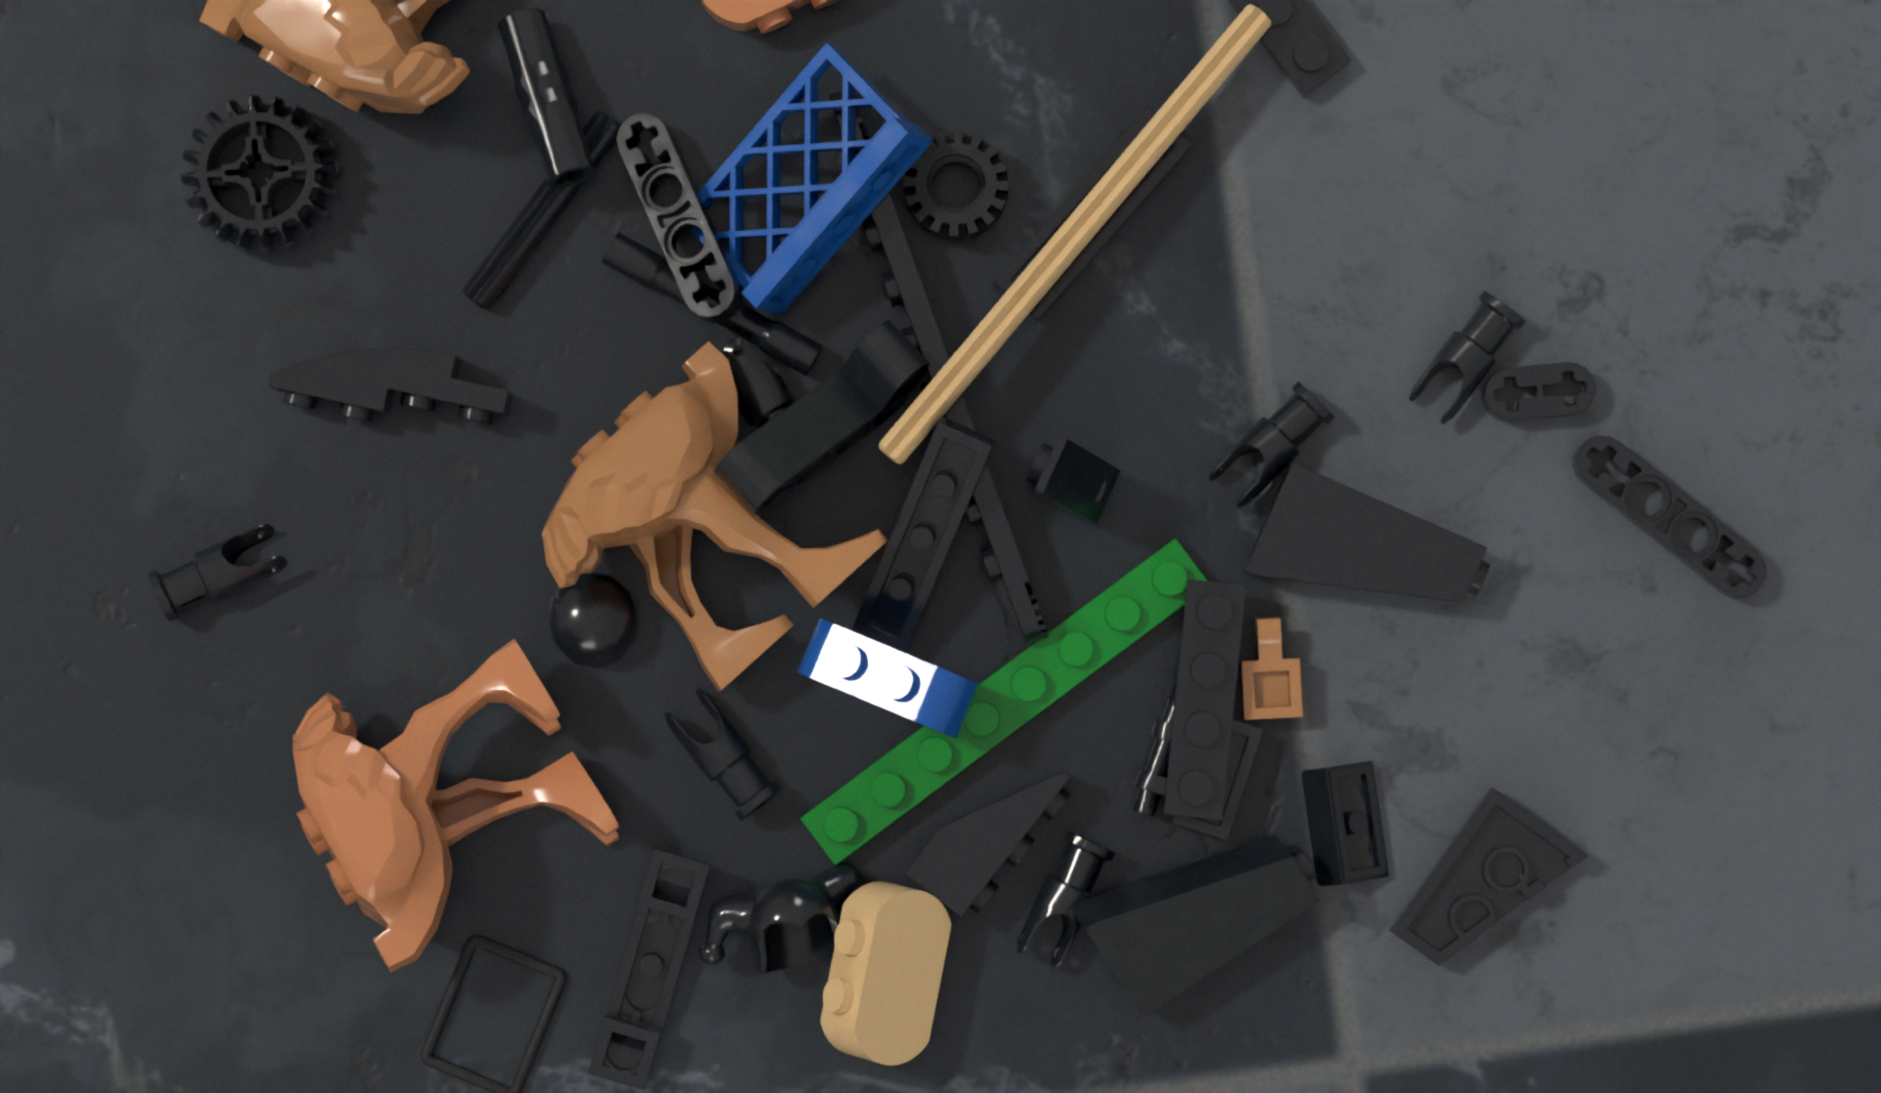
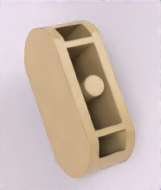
[820,881,952,1066]

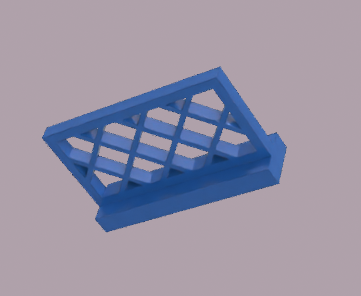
[689,42,933,315]

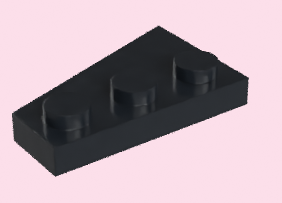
[1389,787,1588,966]

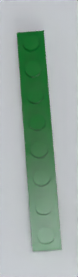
[800,538,1207,865]

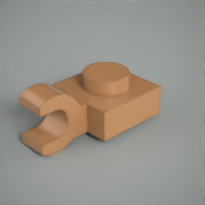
[1240,617,1303,720]

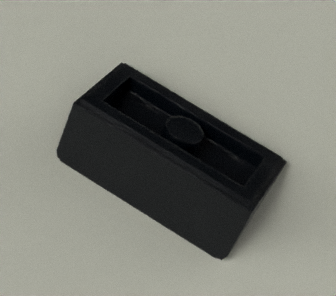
[1302,761,1389,886]

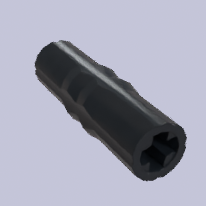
[498,8,595,188]

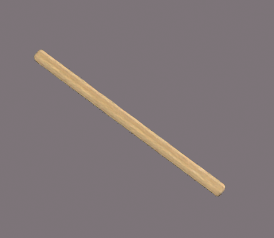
[878,4,1272,465]

